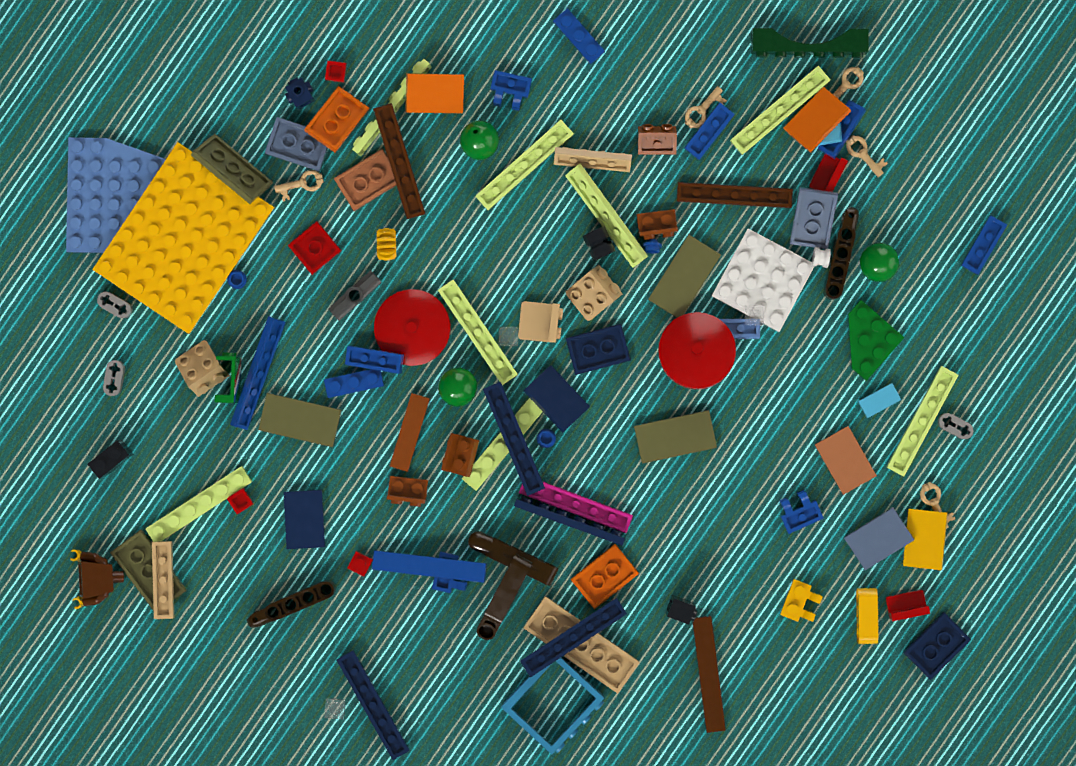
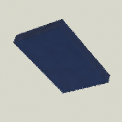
[566,324,631,375]
[523,365,590,433]
[284,490,325,549]
[903,612,971,680]

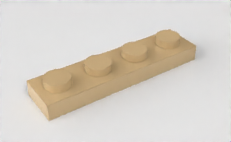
[554,147,632,172]
[152,541,174,619]

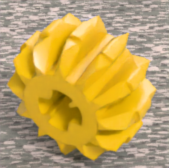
[377,228,396,261]

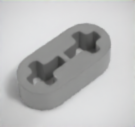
[97,292,133,318]
[103,360,125,396]
[938,413,974,439]

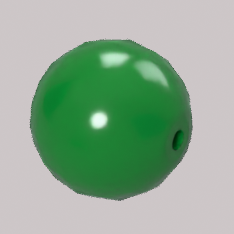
[460,120,499,160]
[859,243,900,282]
[438,367,478,407]

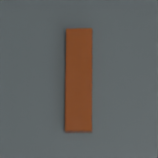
[390,393,430,472]

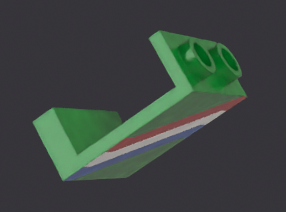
[215,352,242,403]

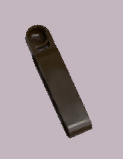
[823,206,859,300]
[468,531,559,586]
[477,554,533,640]
[247,580,336,628]

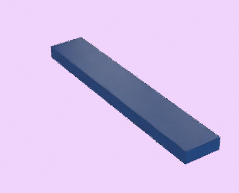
[230,316,286,430]
[372,550,487,583]

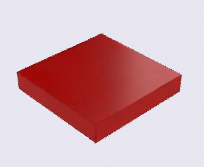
[288,221,342,275]

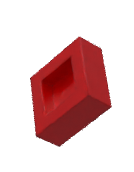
[325,60,347,83]
[227,488,254,515]
[347,551,373,577]

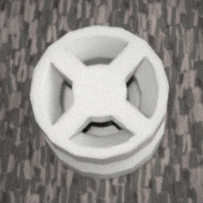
[812,247,831,268]

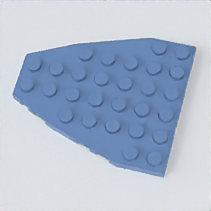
[66,137,166,253]

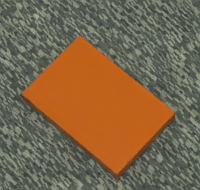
[405,73,464,113]
[304,86,369,153]
[783,87,851,153]
[570,544,639,609]

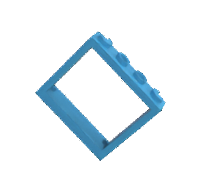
[501,657,604,754]

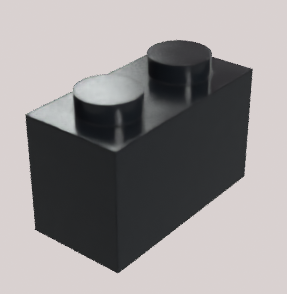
[87,440,134,479]
[665,595,697,625]

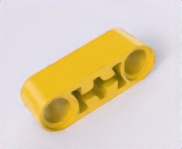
[856,588,878,644]

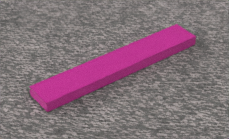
[519,481,633,533]

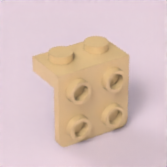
[566,265,623,321]
[518,301,563,343]
[175,340,230,397]

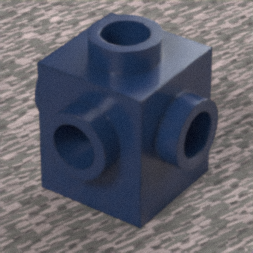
[285,78,315,110]

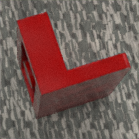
[809,154,848,192]
[885,590,930,621]

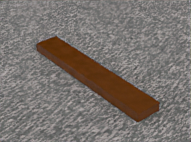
[373,103,425,220]
[676,182,793,208]
[692,616,726,733]

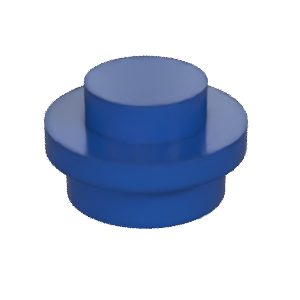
[643,239,662,254]
[227,270,247,289]
[537,429,556,448]

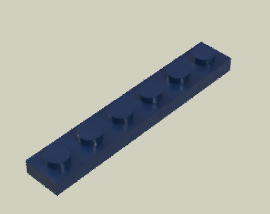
[483,382,545,496]
[514,496,625,546]
[520,598,627,677]
[336,650,410,760]

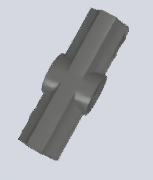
[328,270,382,321]

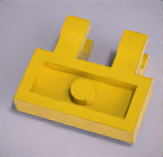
[780,579,823,622]

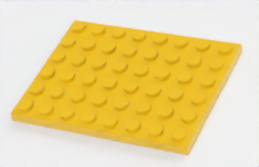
[92,142,275,334]

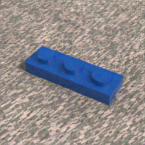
[553,8,605,65]
[818,100,866,159]
[684,102,735,160]
[960,215,1007,275]
[345,345,404,374]
[324,369,384,398]

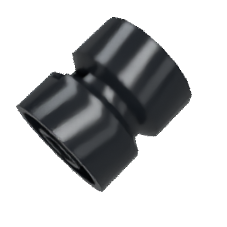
[582,226,616,261]

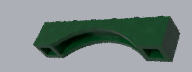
[751,28,869,58]

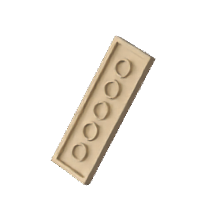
[523,596,640,694]

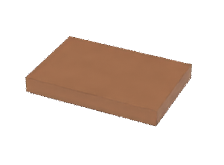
[334,149,396,211]
[814,426,877,495]

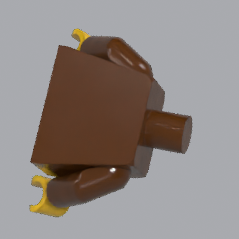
[70,550,124,609]

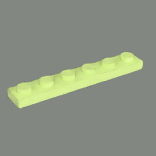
[352,59,432,157]
[730,66,830,155]
[475,120,574,211]
[565,164,648,268]
[438,279,518,385]
[886,366,958,477]
[462,398,543,491]
[146,466,252,542]

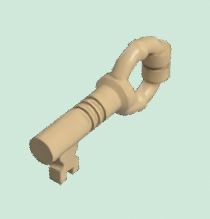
[833,66,864,99]
[685,86,727,129]
[846,135,888,177]
[274,170,324,202]
[920,482,955,529]

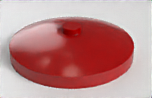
[374,289,451,366]
[659,312,736,389]

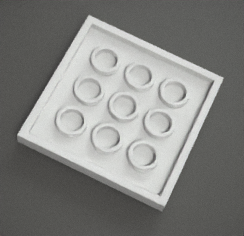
[712,229,815,332]

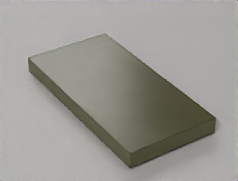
[191,134,273,204]
[648,235,721,318]
[258,393,342,447]
[634,410,717,464]
[110,529,187,611]

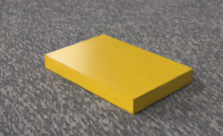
[903,508,948,570]

